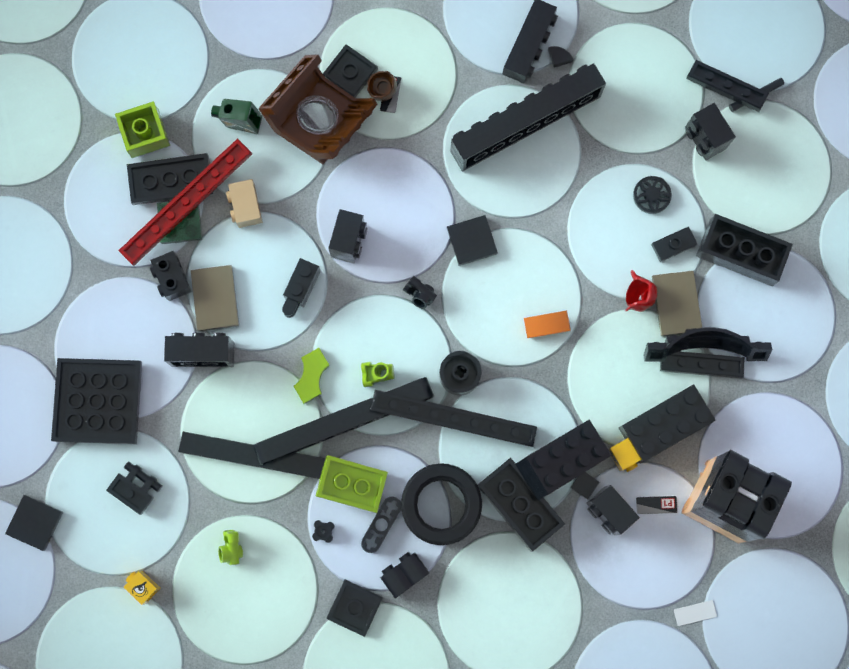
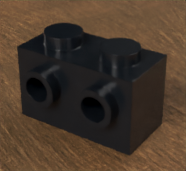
[150,251,192,301]

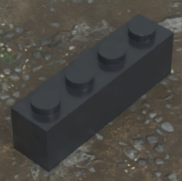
[502,0,558,84]

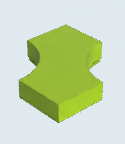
[293,348,329,404]

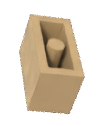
[226,179,263,228]

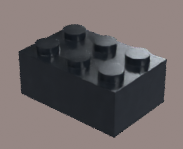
[164,333,235,367]

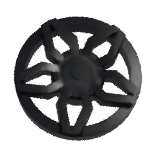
[633,176,672,214]

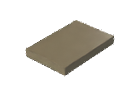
[191,265,239,332]
[652,271,702,336]

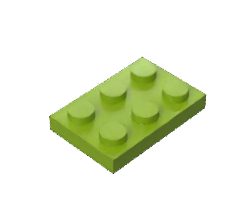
[315,455,388,513]

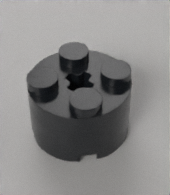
[439,351,482,395]

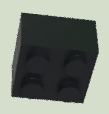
[685,102,736,161]
[328,209,368,263]
[586,485,640,535]

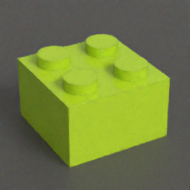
[115,101,170,158]

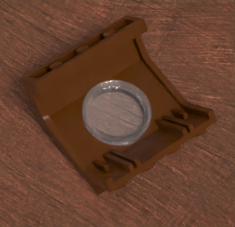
[258,54,378,165]

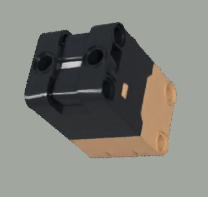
[681,449,792,544]

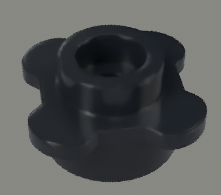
[312,520,335,543]

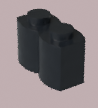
[380,552,429,599]

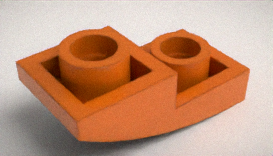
[524,310,571,338]

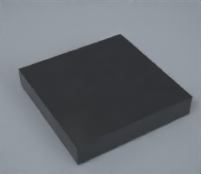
[323,44,378,98]
[447,215,498,266]
[5,495,63,551]
[326,579,383,637]

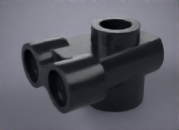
[403,276,437,309]

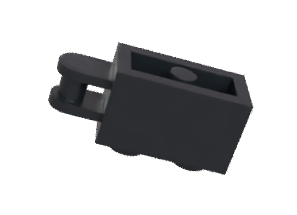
[282,258,321,318]

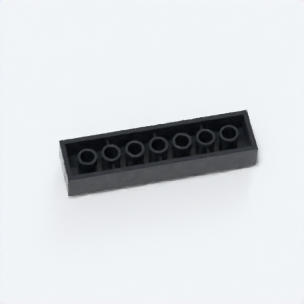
[450,63,606,172]

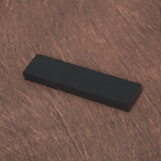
[686,60,769,112]
[660,351,745,379]

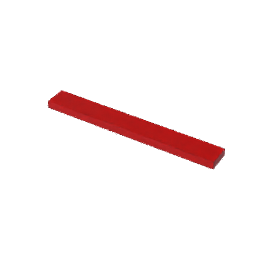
[118,138,252,266]

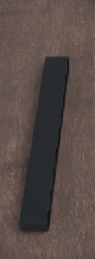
[253,377,434,465]

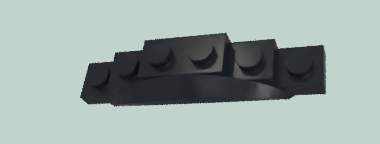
[643,327,773,362]

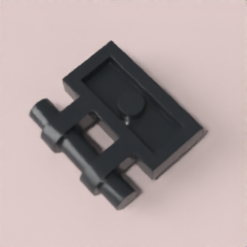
[106,461,163,515]

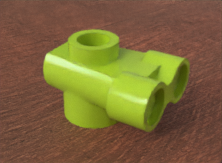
[361,362,395,387]
[218,530,243,565]

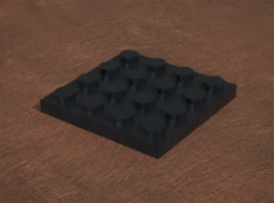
[51,358,142,444]

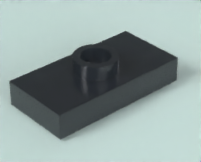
[651,226,697,262]

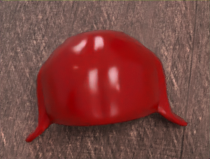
[625,270,658,312]

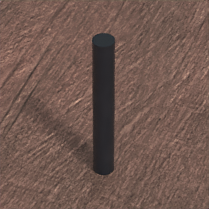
[729,78,784,112]

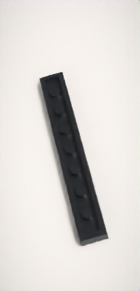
[370,390,537,447]
[178,431,326,479]

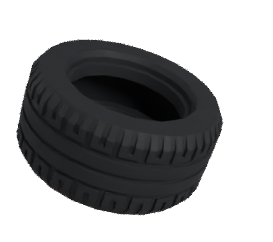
[401,463,482,545]

